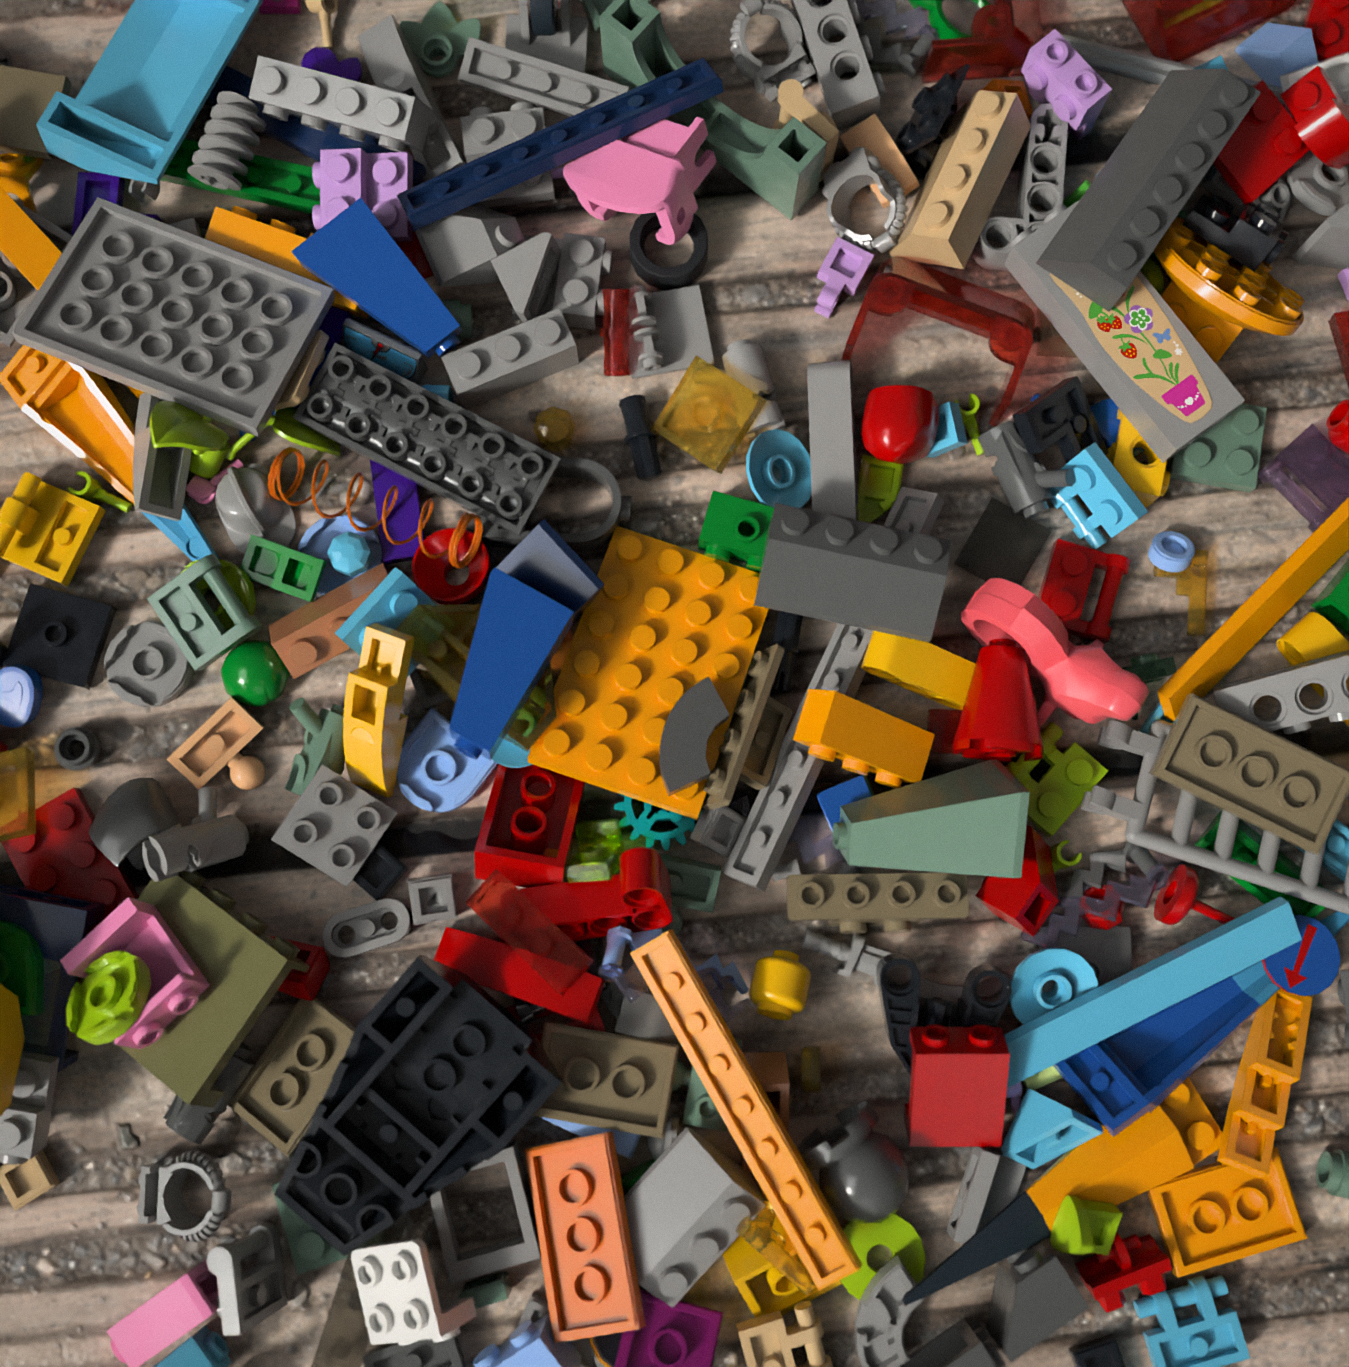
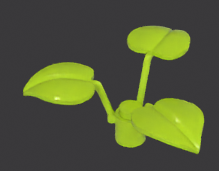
[150,401,341,478]

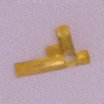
[1153,550,1209,637]
[736,1201,816,1294]

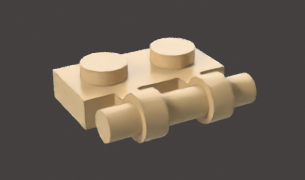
[736,1301,833,1367]

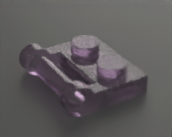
[1258,424,1349,533]

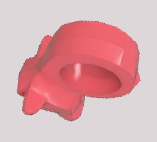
[961,578,1149,727]

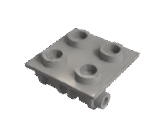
[617,285,715,379]
[271,764,398,887]

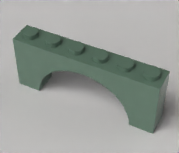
[599,0,827,221]

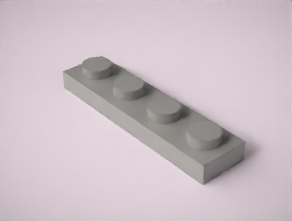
[458,37,629,117]

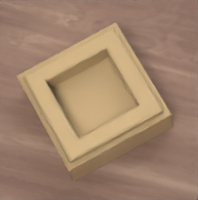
[0,1150,61,1211]

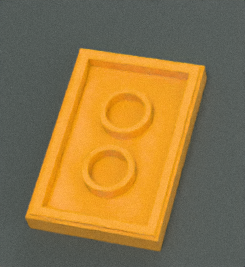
[1146,1146,1307,1277]

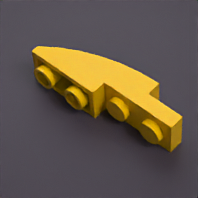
[343,623,415,798]

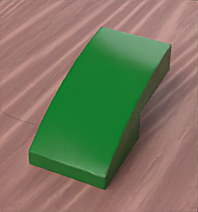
[240,534,327,602]

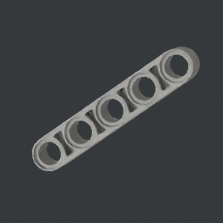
[807,360,859,520]

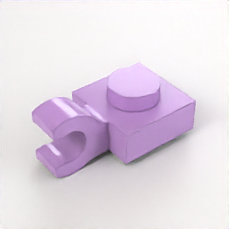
[814,237,874,319]

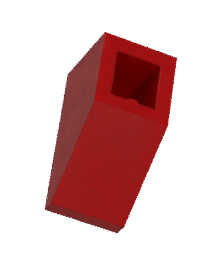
[975,825,1059,937]

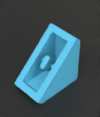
[1001,1088,1103,1169]

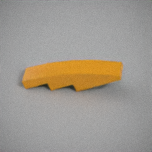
[1217,989,1313,1178]

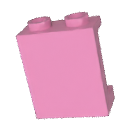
[60,897,210,1049]

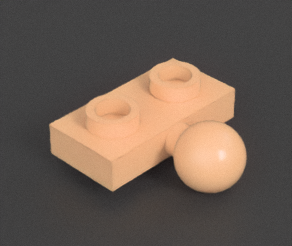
[166,696,266,790]

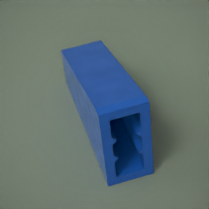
[291,198,462,358]
[449,567,574,760]

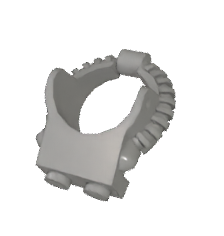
[730,0,816,103]
[822,147,908,254]
[137,1150,231,1242]

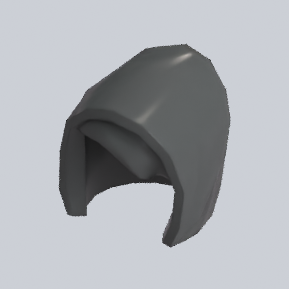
[88,778,182,871]

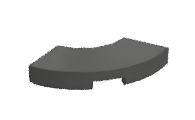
[659,677,729,796]

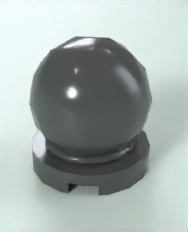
[796,1100,910,1224]

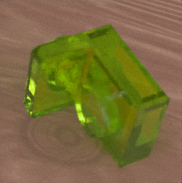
[565,818,625,883]

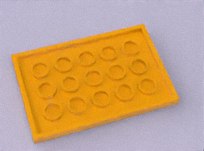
[527,526,769,820]

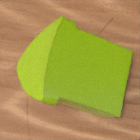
[1050,1195,1123,1255]

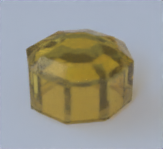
[533,406,576,452]

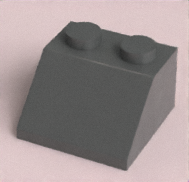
[986,1242,1089,1363]

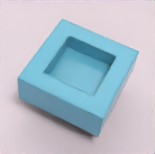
[926,401,968,458]

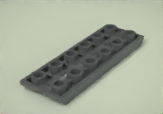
[293,343,562,536]

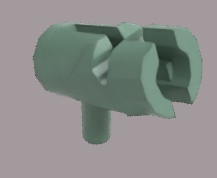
[284,698,345,796]

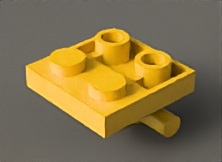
[0,471,106,587]

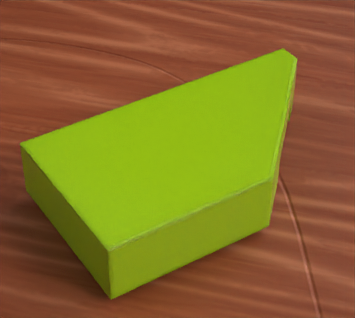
[856,455,904,523]

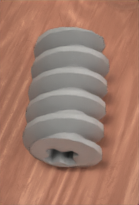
[187,91,266,191]

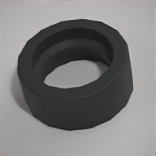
[630,213,708,290]

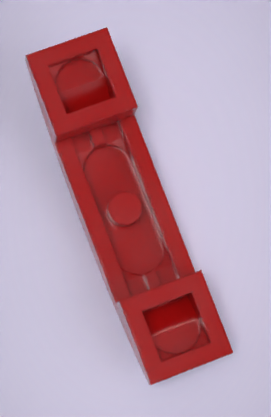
[433,927,605,1024]

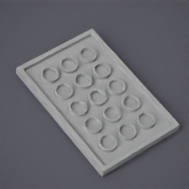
[12,197,335,437]

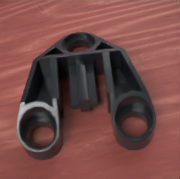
[876,953,1012,1076]

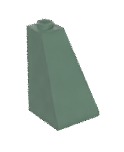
[832,760,1030,878]

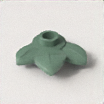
[400,1,481,78]

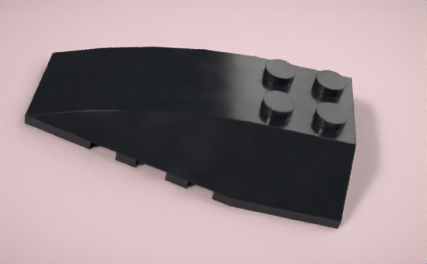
[274,955,563,1256]

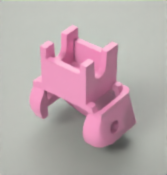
[563,117,717,245]

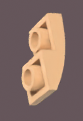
[839,113,920,209]

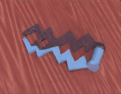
[598,926,751,1023]

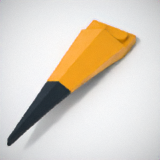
[902,1077,1222,1304]

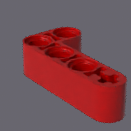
[500,847,672,948]

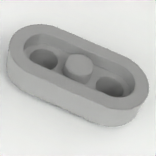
[322,898,413,958]

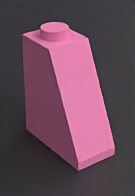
[107,1259,219,1367]

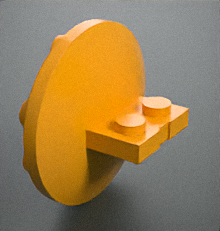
[1153,217,1305,363]

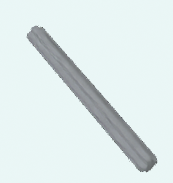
[1061,34,1284,105]

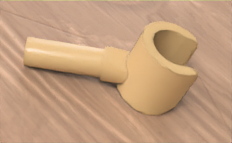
[305,0,339,49]

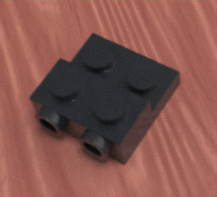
[1182,194,1289,272]

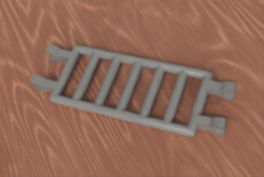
[1080,719,1349,915]

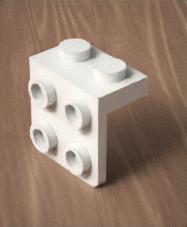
[351,1238,477,1345]

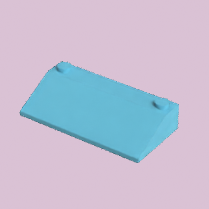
[36,0,264,184]

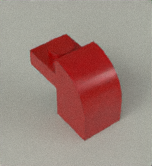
[1280,66,1349,170]

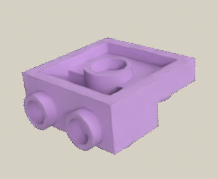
[1021,29,1112,141]
[312,148,413,242]

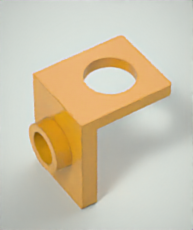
[0,153,43,214]

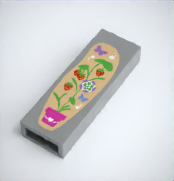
[1004,200,1245,463]

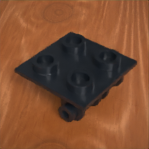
[895,64,970,171]

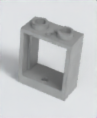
[430,1140,541,1284]

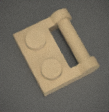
[773,79,839,183]

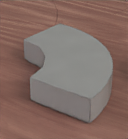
[854,1255,925,1367]

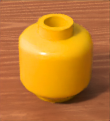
[749,950,811,1020]

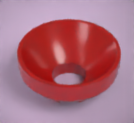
[412,528,491,605]

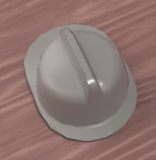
[214,463,296,554]

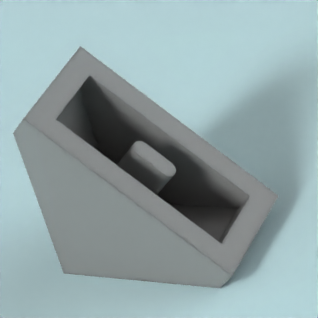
[490,232,561,323]

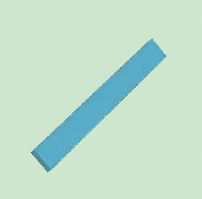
[1004,897,1302,1088]

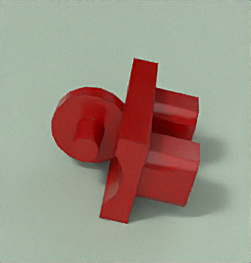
[1074,1232,1173,1313]

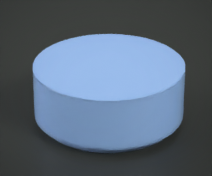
[1148,531,1195,572]

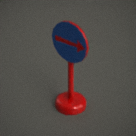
[1154,864,1341,996]

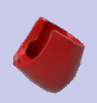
[861,385,939,464]

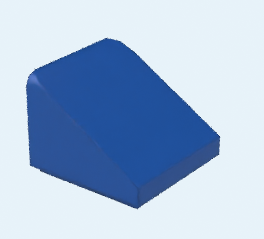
[817,775,874,831]

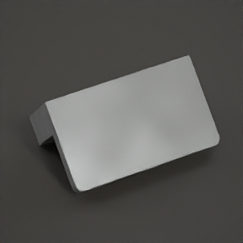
[946,1147,1026,1244]

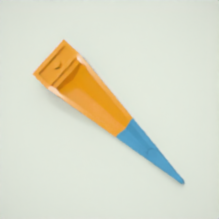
[0,345,219,561]

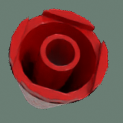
[953,639,1044,762]

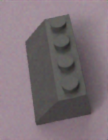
[754,503,951,642]

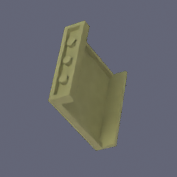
[79,870,310,1108]

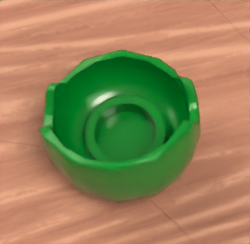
[221,640,291,707]

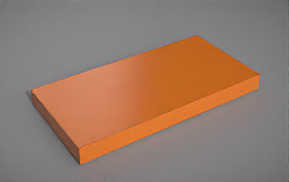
[524,1131,646,1343]

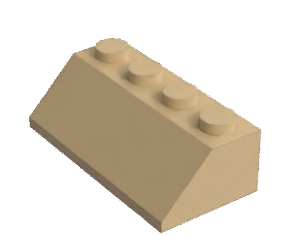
[889,90,1031,269]

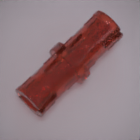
[600,289,633,376]

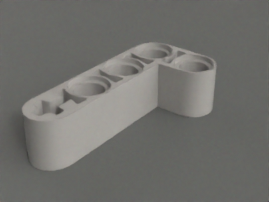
[972,103,1068,272]

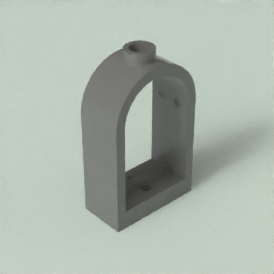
[481,457,632,552]

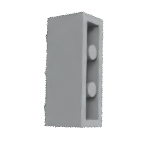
[441,308,579,410]

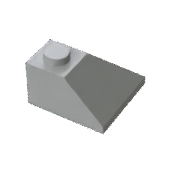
[415,206,525,287]

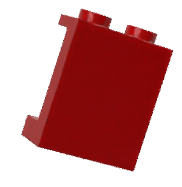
[903,1024,1010,1147]

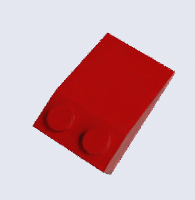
[474,764,586,888]

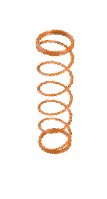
[267,447,483,569]

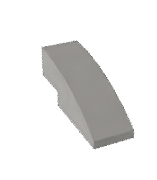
[133,392,192,521]

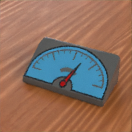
[341,318,428,386]

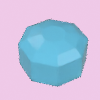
[327,531,374,577]

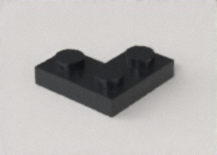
[1012,376,1109,464]

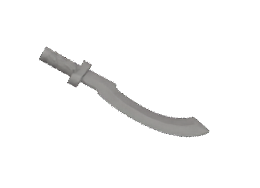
[801,930,1012,1017]

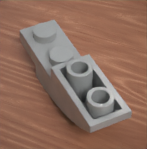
[358,14,467,181]

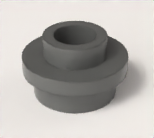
[54,727,100,771]

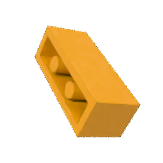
[793,689,935,788]

